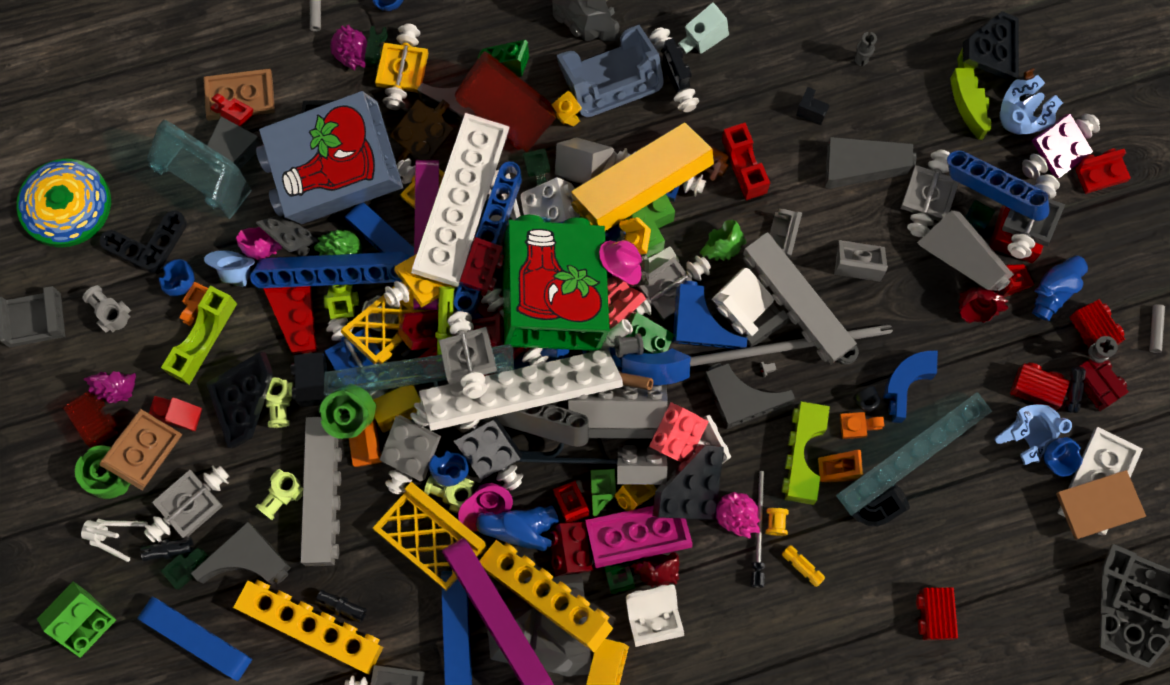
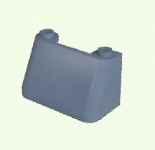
[556,25,663,117]

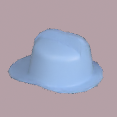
[204,250,255,287]

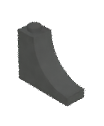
[417,68,505,123]
[705,363,795,430]
[191,522,291,585]

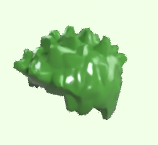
[700,219,747,261]
[314,230,363,256]

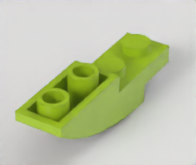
[950,48,991,140]

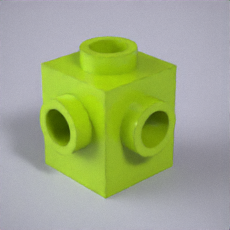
[324,284,359,319]

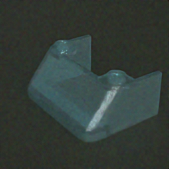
[147,120,252,219]

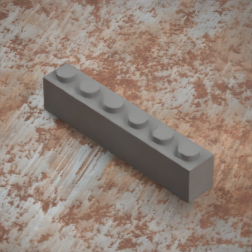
[743,232,857,365]
[301,417,342,566]

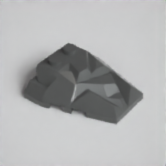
[552,0,620,41]
[1099,544,1170,668]
[488,573,592,677]

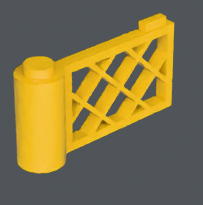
[341,282,439,365]

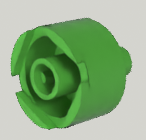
[320,384,376,439]
[75,446,130,499]

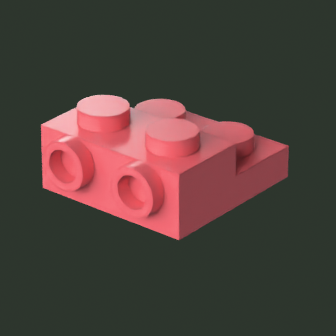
[607,275,646,329]
[649,402,709,463]

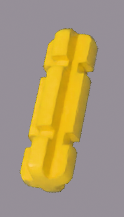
[782,545,825,587]

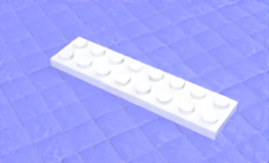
[411,113,509,287]
[419,349,623,431]

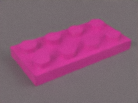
[585,506,692,568]

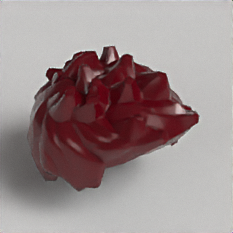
[959,286,1009,323]
[630,552,679,588]

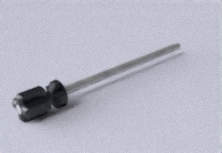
[750,471,765,588]

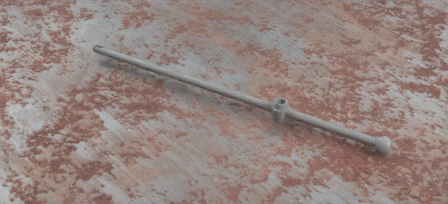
[619,325,893,373]

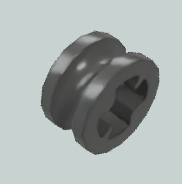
[838,345,859,365]

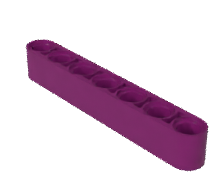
[413,160,439,310]
[442,537,554,685]

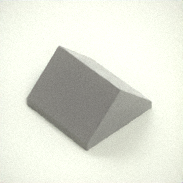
[555,138,614,184]
[834,240,888,282]

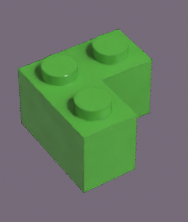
[624,194,675,260]

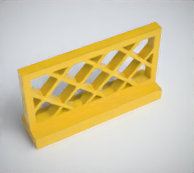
[373,482,487,591]

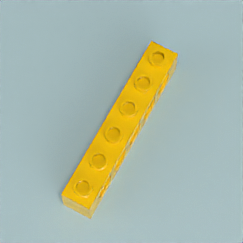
[479,540,613,653]
[233,579,384,675]

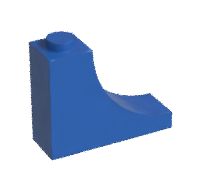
[672,281,747,349]

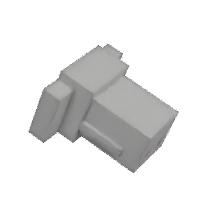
[760,362,776,377]

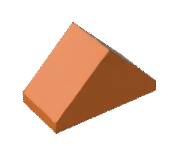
[818,450,863,482]

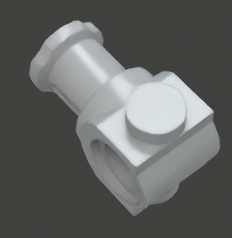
[82,285,131,333]

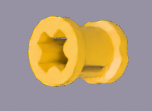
[766,508,789,536]

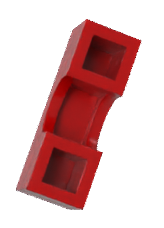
[722,122,770,200]

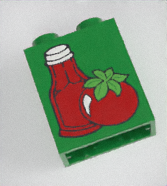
[503,214,610,351]

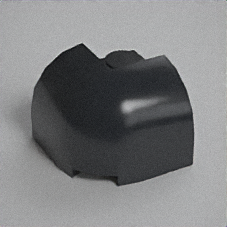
[838,466,910,527]

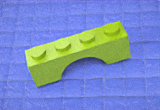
[161,286,237,385]
[782,402,830,505]

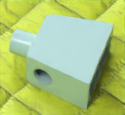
[678,2,729,54]

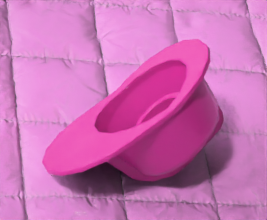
[599,240,642,285]
[458,483,513,531]

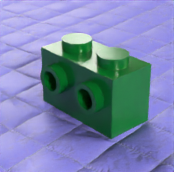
[625,312,675,354]

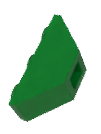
[475,40,529,79]

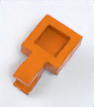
[179,282,208,327]
[840,412,884,439]

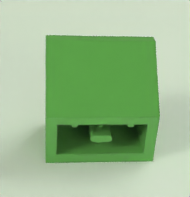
[37,581,116,658]

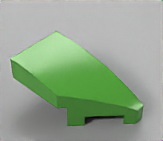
[591,469,616,516]

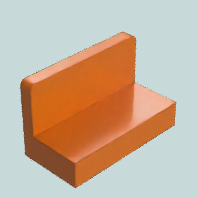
[349,417,382,467]

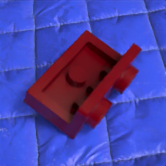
[397,310,438,350]
[548,522,593,576]

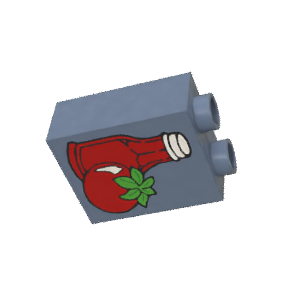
[256,91,403,224]

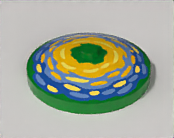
[17,159,111,247]

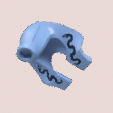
[1000,75,1063,135]
[995,405,1072,465]

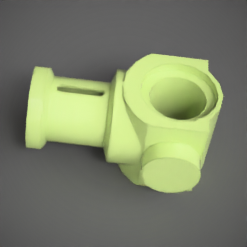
[265,377,295,428]
[255,469,303,520]
[424,475,475,514]

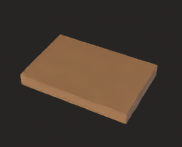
[203,69,275,121]
[100,409,182,491]
[1056,470,1146,540]

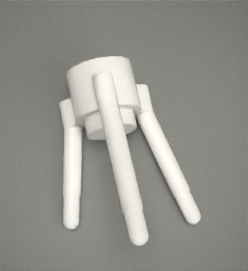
[81,519,148,562]

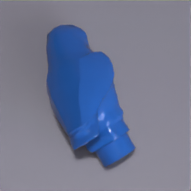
[1032,255,1088,321]
[476,506,559,551]

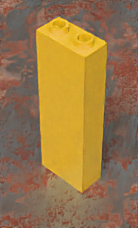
[571,123,714,231]

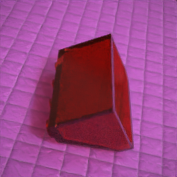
[455,51,556,152]

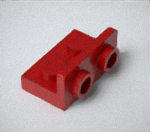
[1075,149,1131,194]

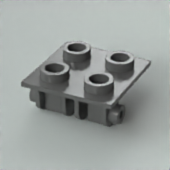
[256,215,318,256]

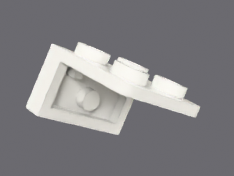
[521,177,580,223]
[712,268,774,336]
[626,585,684,647]

